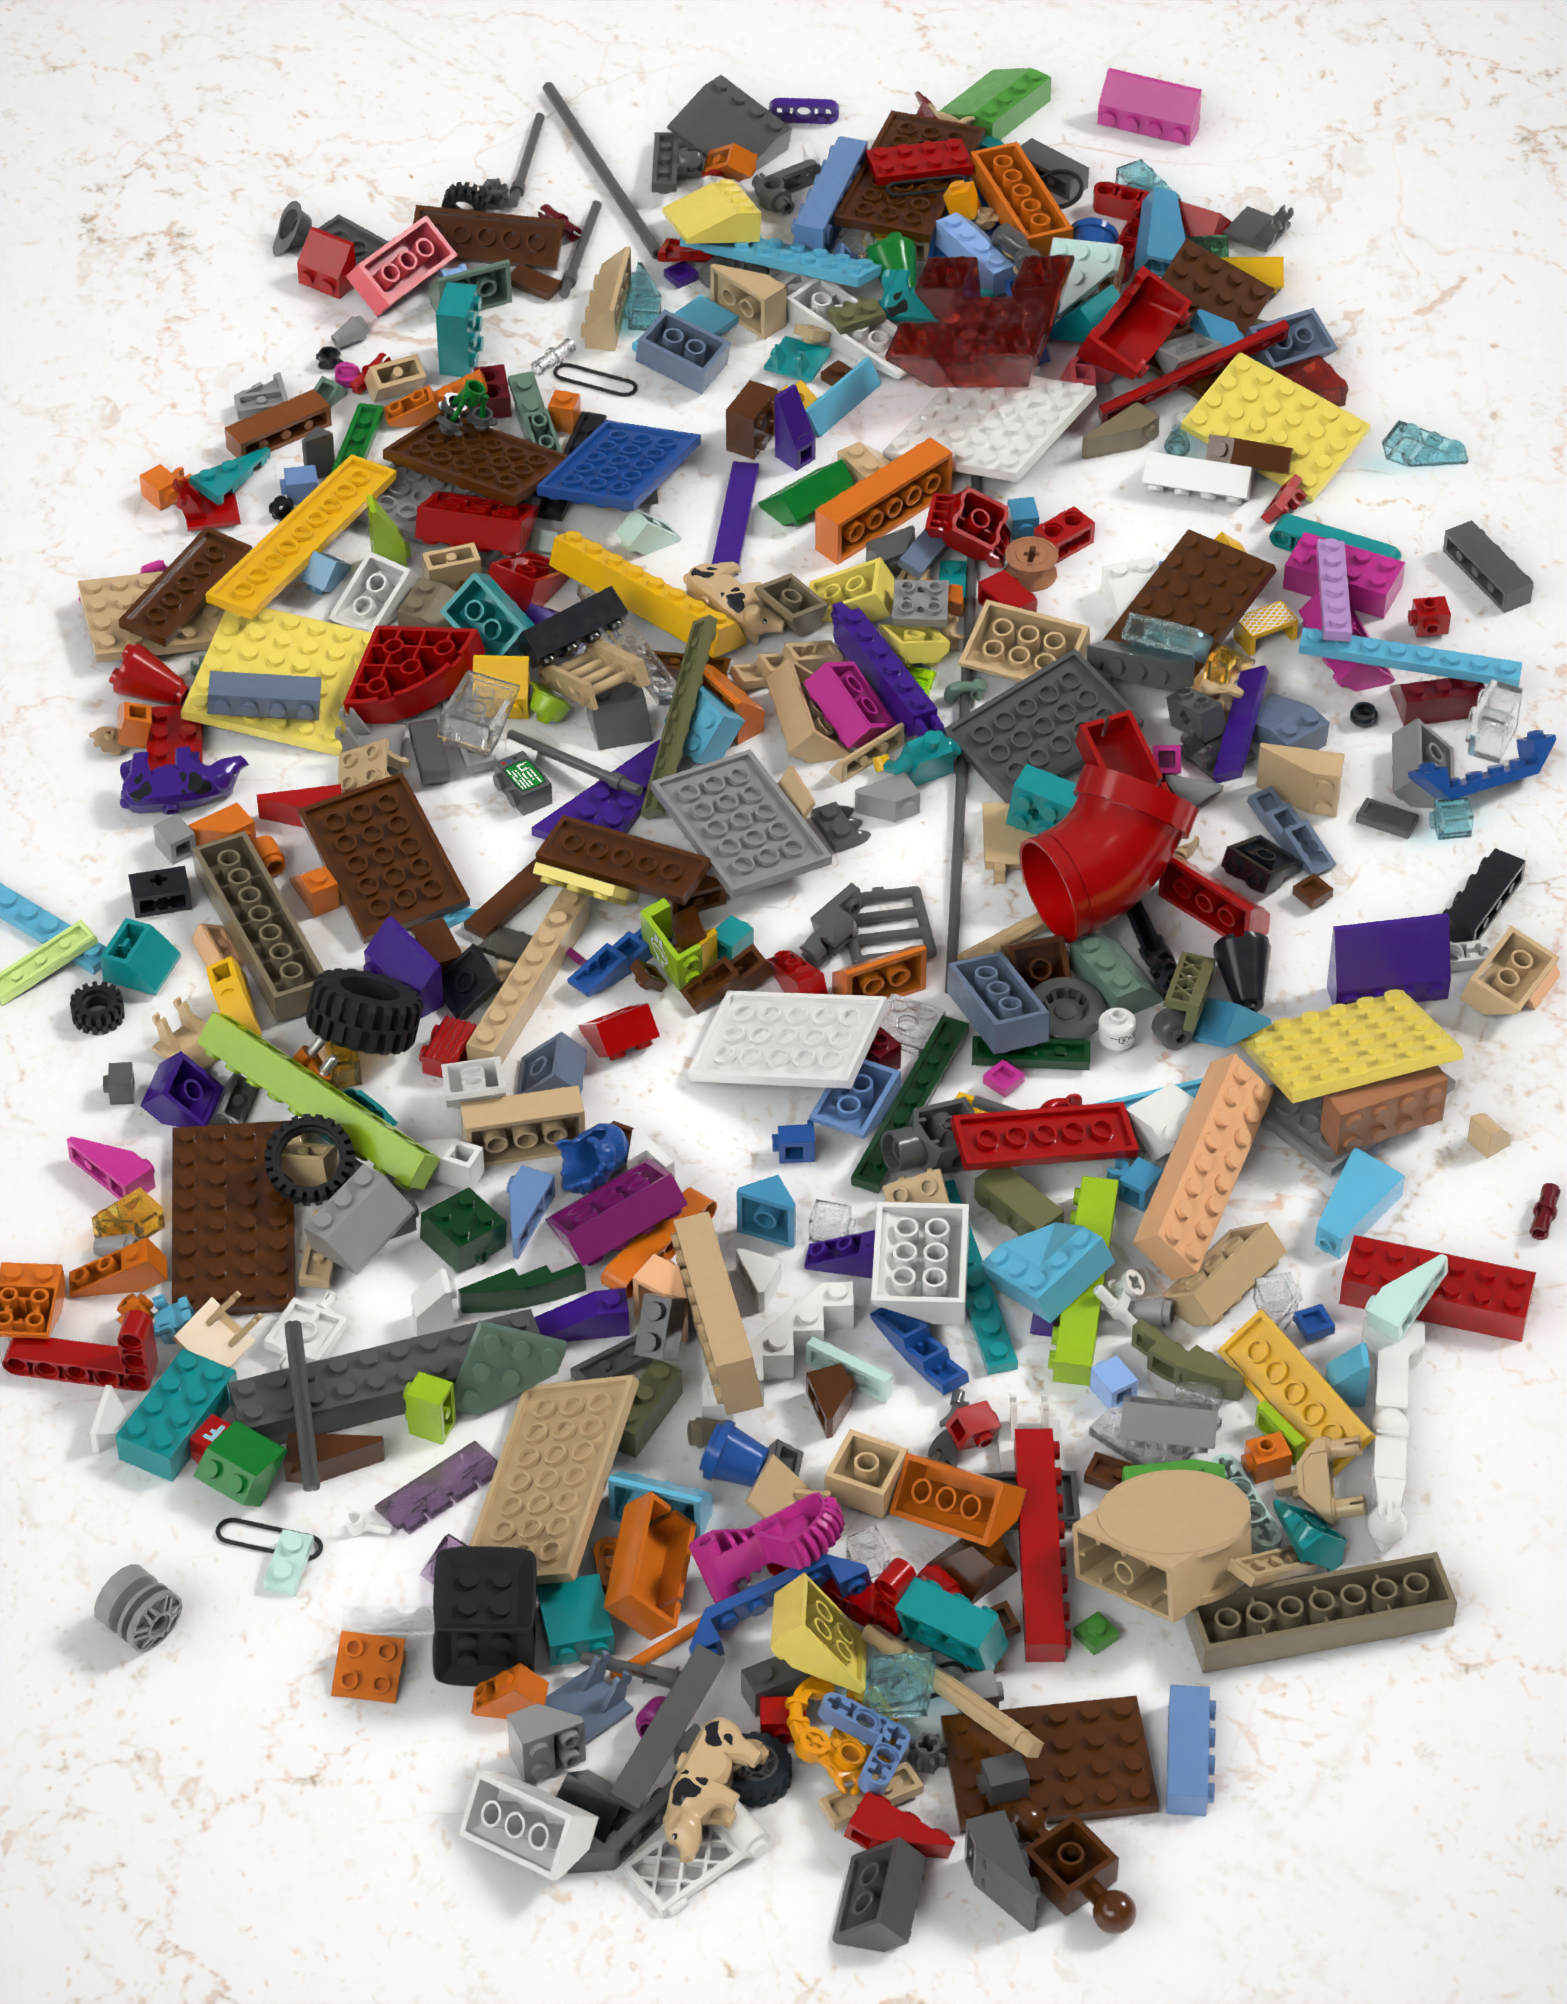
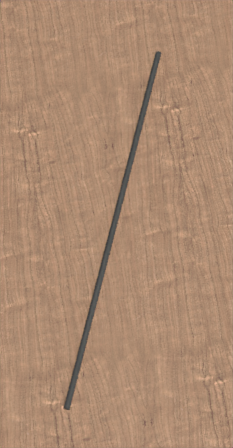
[945,474,982,994]

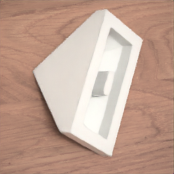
[90,1385,129,1454]

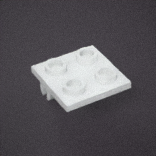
[997,1394,1065,1473]

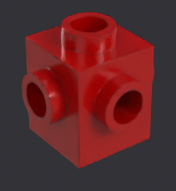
[1408,596,1451,637]

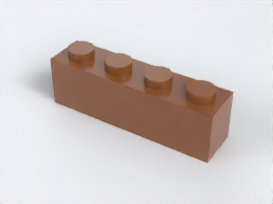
[224,389,332,458]

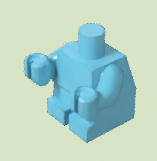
[152,1294,196,1344]

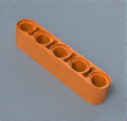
[600,1187,717,1299]

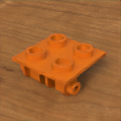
[331,1630,407,1704]

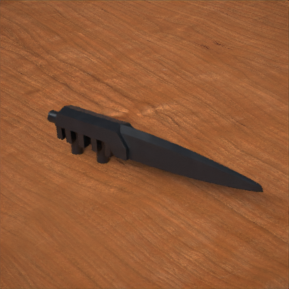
[1126,900,1187,1013]

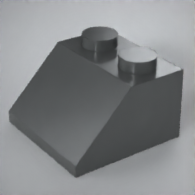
[586,682,653,750]

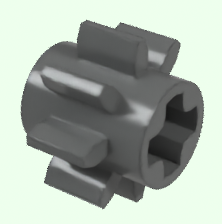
[478,178,509,209]
[907,1732,948,1775]

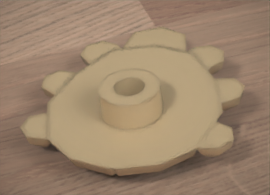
[89,726,128,756]

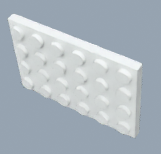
[687,991,889,1089]

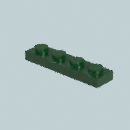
[971,1036,1091,1070]

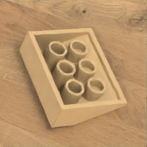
[958,599,1090,682]

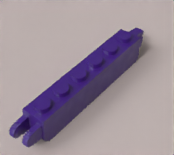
[831,602,945,737]

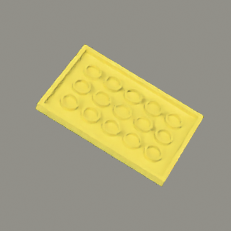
[1181,353,1371,503]

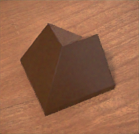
[926,1537,1017,1604]

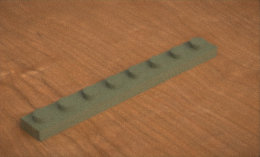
[640,615,718,820]

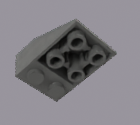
[964,1810,1041,1932]

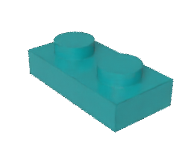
[939,560,967,605]

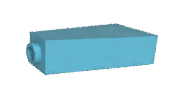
[1315,1147,1405,1259]

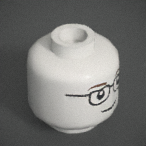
[1098,1007,1137,1051]

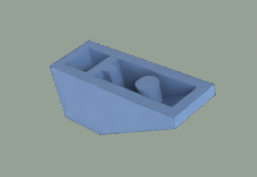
[506,1165,555,1259]

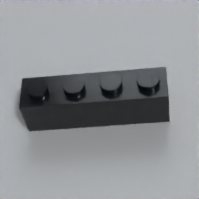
[515,586,629,669]
[1442,848,1526,943]

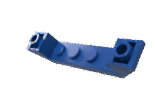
[1408,730,1556,800]
[689,1554,872,1656]

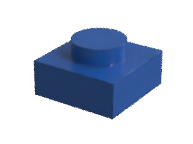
[1293,1304,1335,1342]

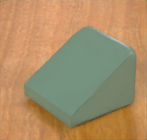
[314,376,348,408]

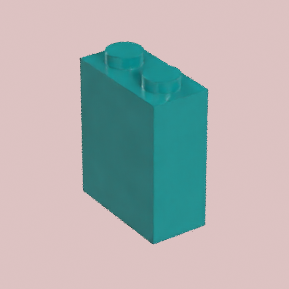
[536,1573,615,1666]

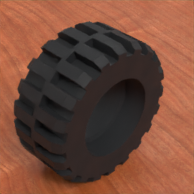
[305,968,423,1055]

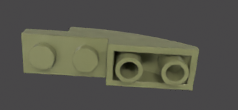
[1131,1319,1245,1401]

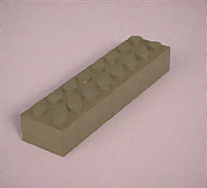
[192,831,324,1022]
[1185,1552,1457,1673]

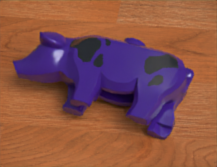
[120,746,249,815]

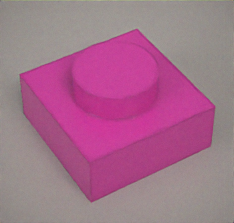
[983,1059,1025,1098]

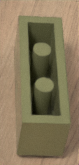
[974,1167,1064,1236]
[618,1359,683,1458]

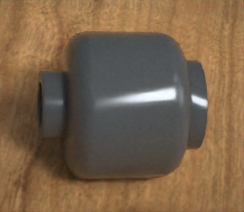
[1151,1007,1194,1050]

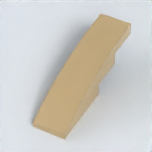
[729,640,843,690]

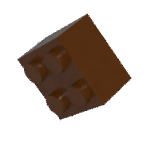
[726,380,778,459]

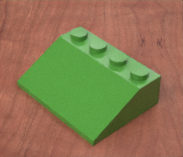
[940,68,1051,140]

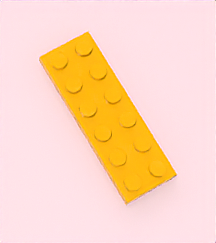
[1216,1309,1376,1477]

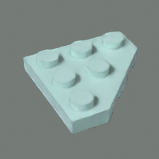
[1039,237,1123,317]

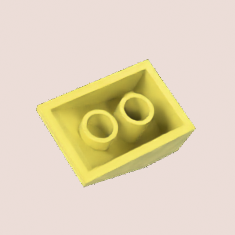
[809,557,895,622]

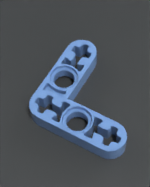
[817,1692,911,1795]

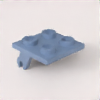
[545,1650,633,1744]

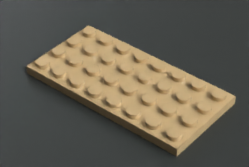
[469,1375,639,1585]

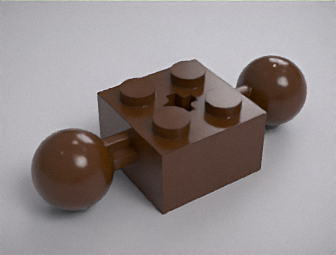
[1006,1800,1137,1934]

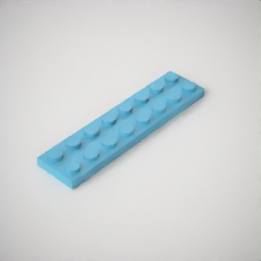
[680,235,882,288]

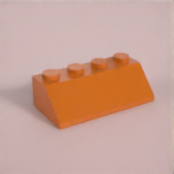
[888,1452,1027,1547]

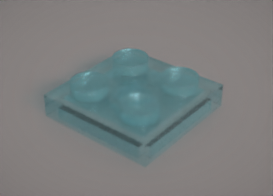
[862,1652,937,1718]

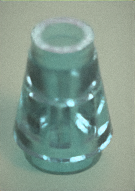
[1164,424,1190,457]

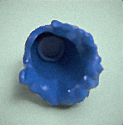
[555,1123,629,1195]

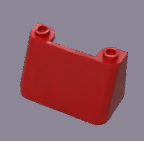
[1076,266,1193,381]

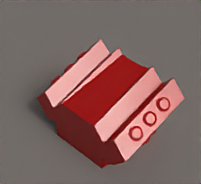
[925,486,1011,568]

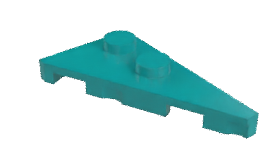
[190,447,270,505]

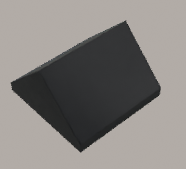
[556,1770,642,1843]

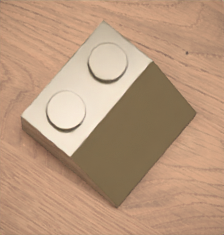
[754,573,829,637]

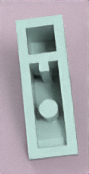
[1365,1254,1448,1342]

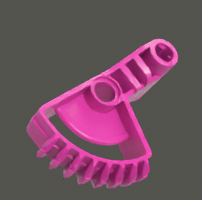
[689,1492,845,1603]

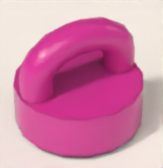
[335,362,360,388]

